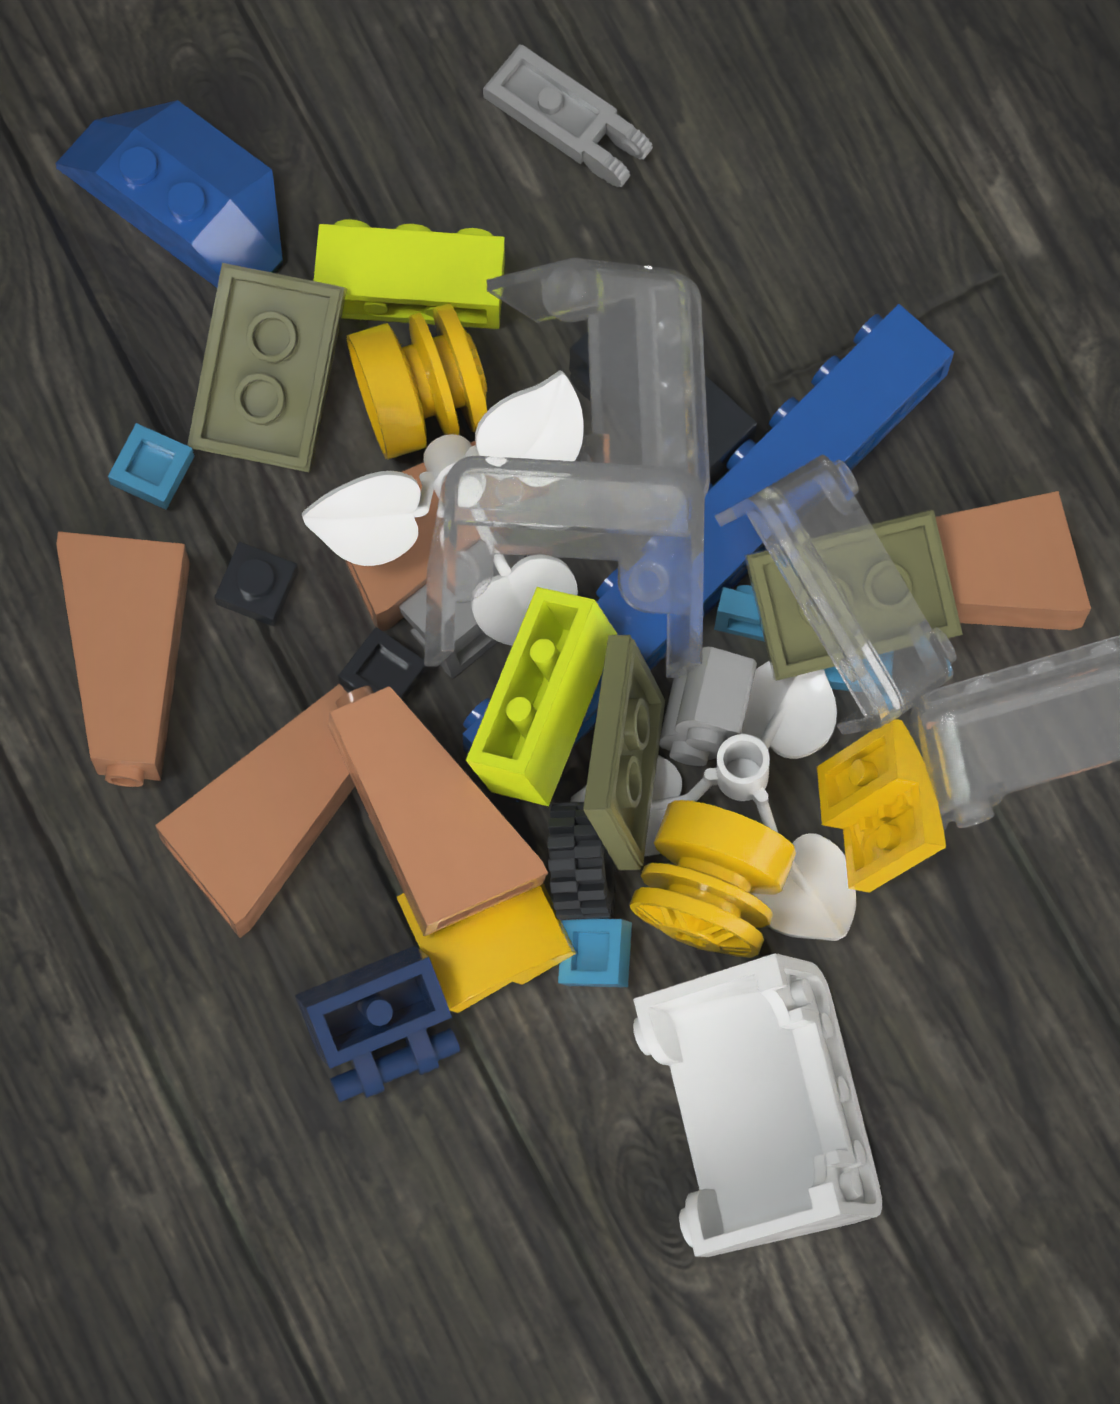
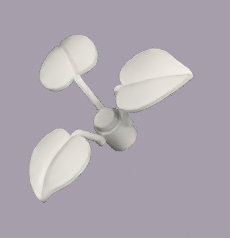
[302,370,583,646]
[571,661,856,941]

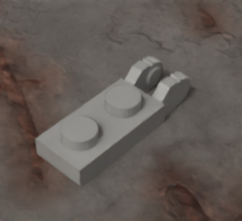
[483,44,653,188]

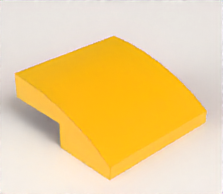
[817,718,946,893]
[397,884,577,1013]

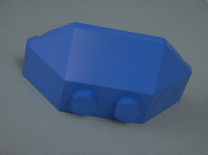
[55,100,283,288]

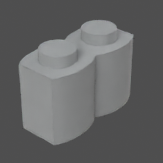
[659,647,757,766]

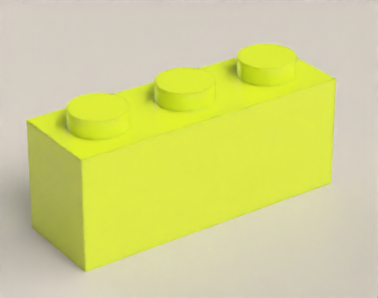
[314,219,505,329]
[466,587,618,807]

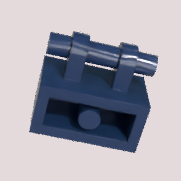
[295,945,460,1103]

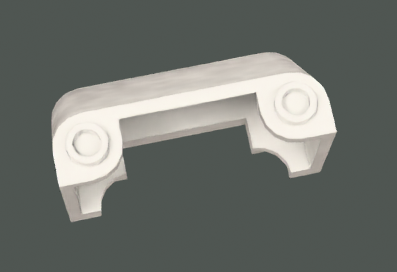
[633,953,882,1257]

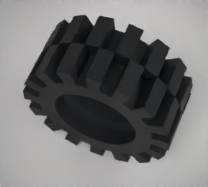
[548,802,616,920]

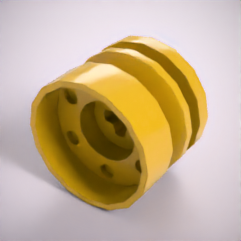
[346,303,488,460]
[629,800,796,958]

